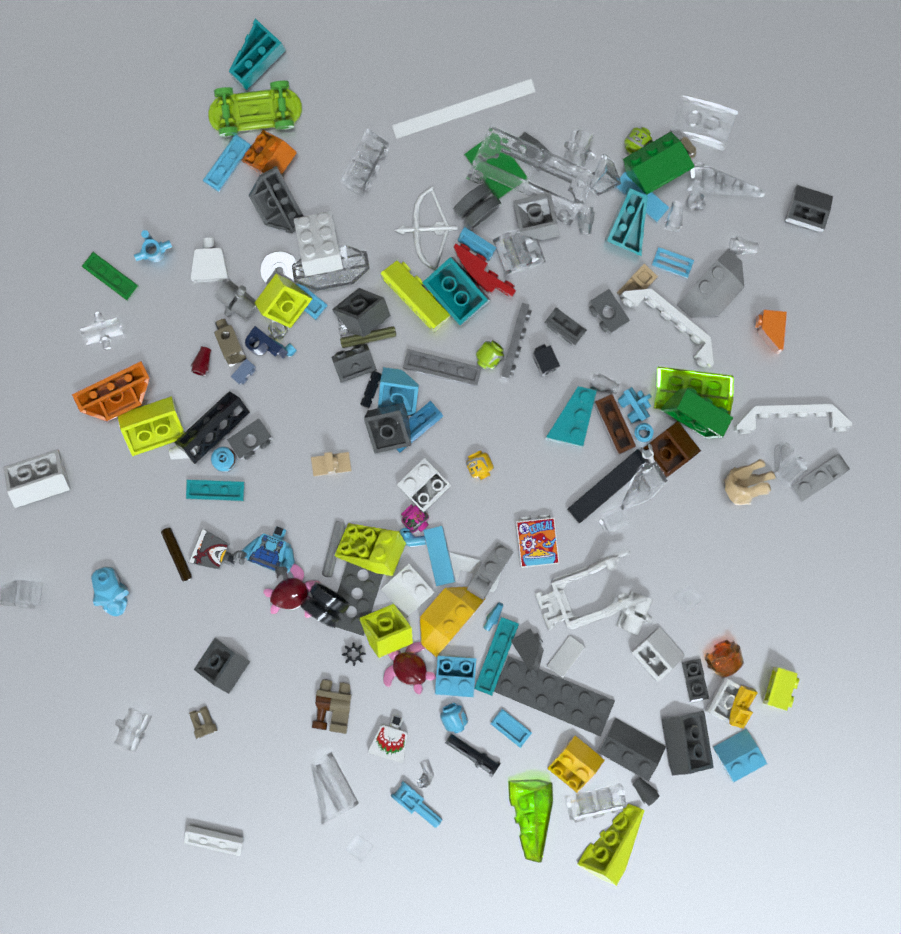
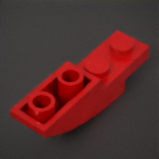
[454,243,516,299]

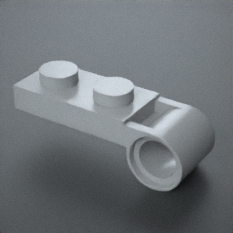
[792,454,850,501]
[467,542,514,600]

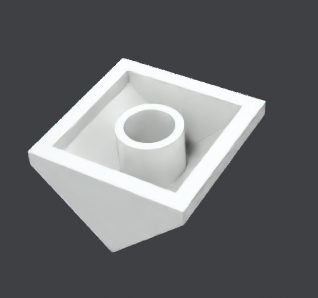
[705,677,741,723]

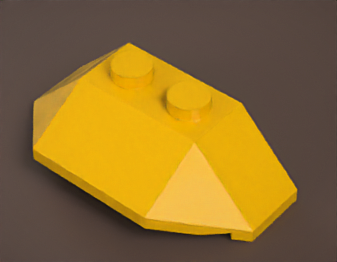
[420,587,485,657]

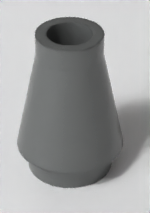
[632,777,660,806]

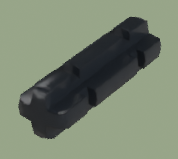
[360,371,382,408]

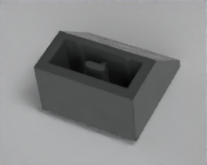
[785,185,833,233]

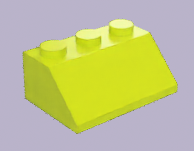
[118,396,185,456]

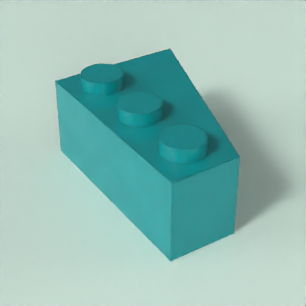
[229,18,286,91]
[605,187,648,256]
[545,386,597,448]

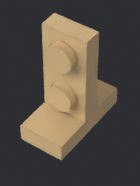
[311,452,352,477]

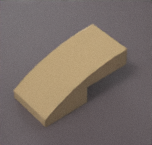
[617,264,658,296]

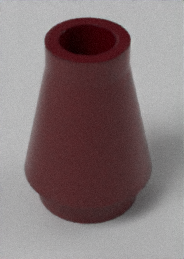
[190,346,211,376]

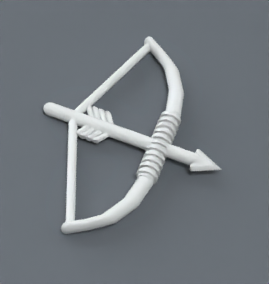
[394,186,459,270]

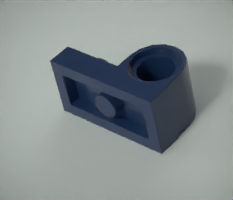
[245,326,288,359]

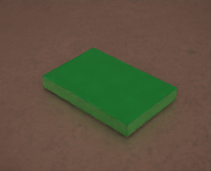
[464,132,528,199]

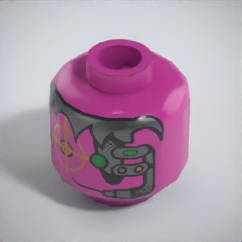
[401,504,429,533]

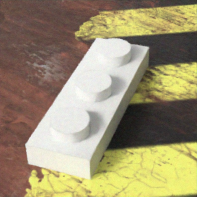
[184,825,244,856]

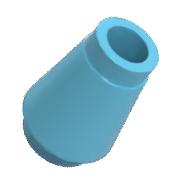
[634,423,654,442]

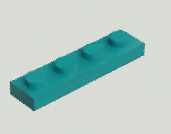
[474,617,519,696]

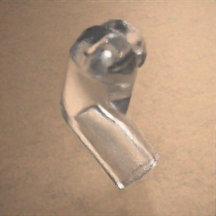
[417,759,434,788]

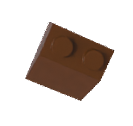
[643,421,701,478]

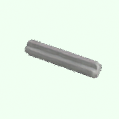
[322,521,345,578]

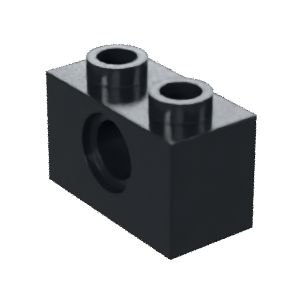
[532,344,560,377]

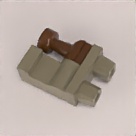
[311,679,352,734]

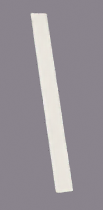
[392,79,536,139]

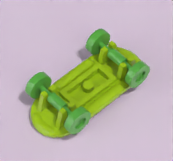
[208,80,302,137]

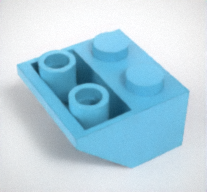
[435,656,476,697]

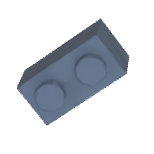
[231,359,256,385]

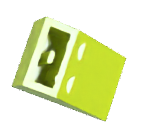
[334,523,406,576]

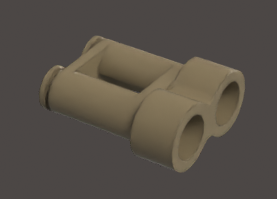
[680,137,696,160]
[189,706,218,739]

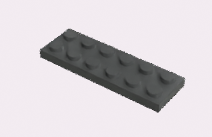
[494,656,615,737]

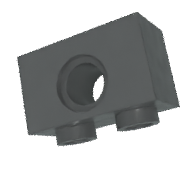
[588,289,630,335]
[227,418,273,460]

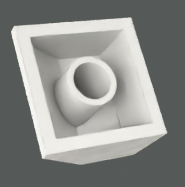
[381,564,435,618]

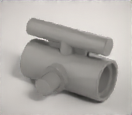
[215,280,257,320]

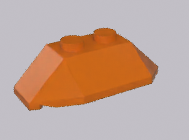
[72,361,150,422]

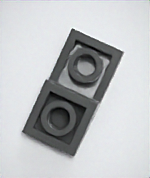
[682,659,709,703]

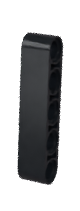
[567,449,650,524]

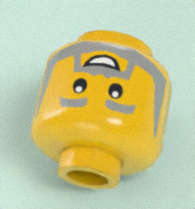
[466,450,494,480]

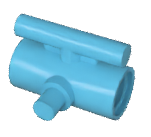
[134,230,172,262]

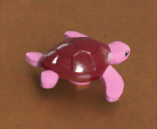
[263,564,320,618]
[383,642,436,695]

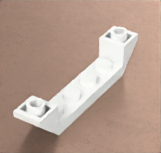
[619,289,714,369]
[735,404,852,434]

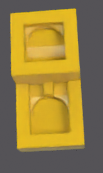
[729,685,758,729]

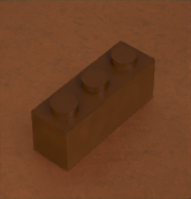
[594,394,636,455]

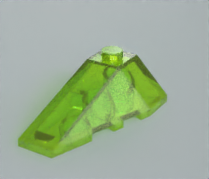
[508,779,553,863]

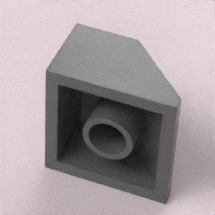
[332,288,391,337]
[364,403,411,454]
[194,638,250,694]

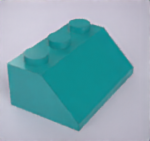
[422,257,491,325]

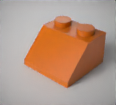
[755,310,787,354]

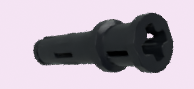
[445,734,501,777]

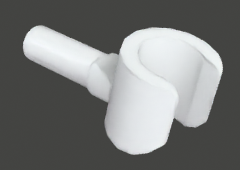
[641,444,659,470]

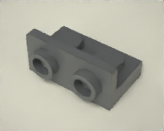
[331,344,377,383]

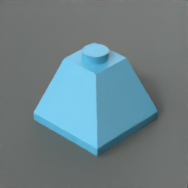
[378,367,419,416]

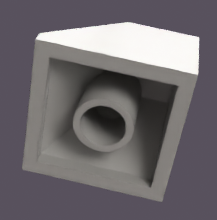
[513,192,560,240]

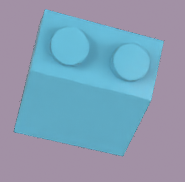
[713,729,767,782]

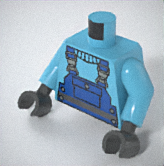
[233,526,295,580]

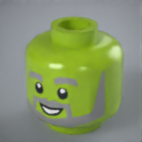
[624,127,653,154]
[476,340,504,369]

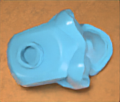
[91,567,129,617]

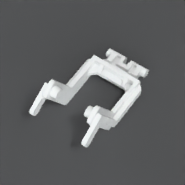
[535,549,648,630]

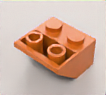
[241,130,297,175]

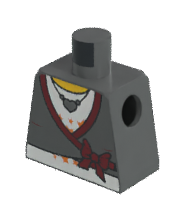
[189,529,237,570]

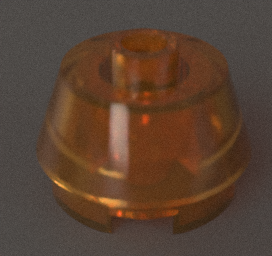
[705,640,744,678]

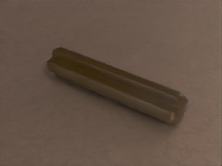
[161,527,192,582]

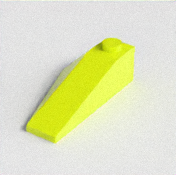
[577,804,644,886]

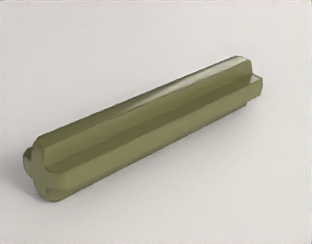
[340,326,396,348]

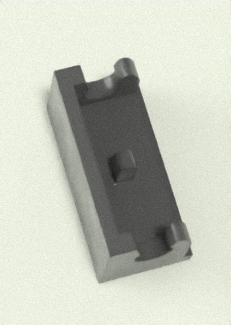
[544,307,587,347]

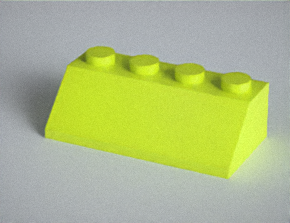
[380,260,450,333]

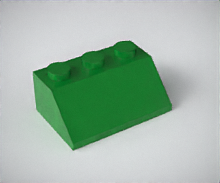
[623,131,695,195]
[661,387,733,439]

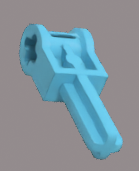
[390,781,442,828]

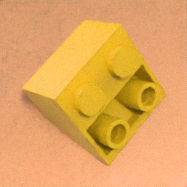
[547,736,605,793]

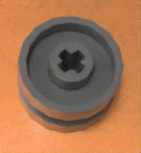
[453,183,502,230]

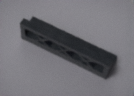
[174,391,250,464]

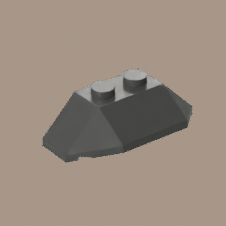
[249,166,303,233]

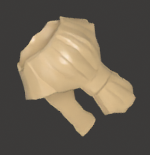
[724,459,776,505]

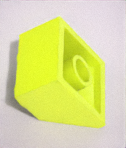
[254,273,312,328]
[360,604,413,658]
[763,667,800,711]

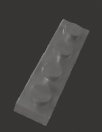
[501,303,532,380]
[403,349,482,386]

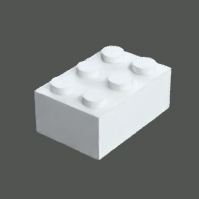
[294,211,343,277]

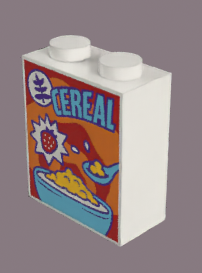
[516,514,560,568]

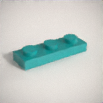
[186,480,245,501]

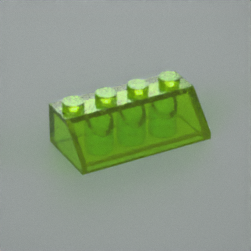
[654,367,734,415]

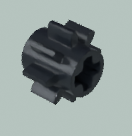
[342,642,366,666]

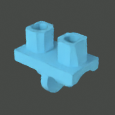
[618,387,652,423]

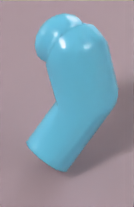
[399,528,426,547]

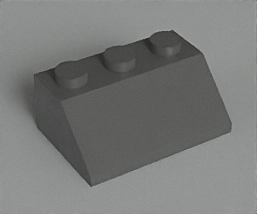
[662,711,714,776]
[597,718,666,781]

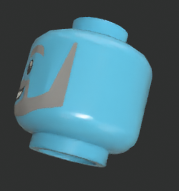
[440,703,468,733]

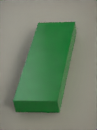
[81,252,139,301]

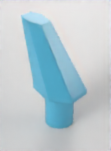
[483,602,504,631]

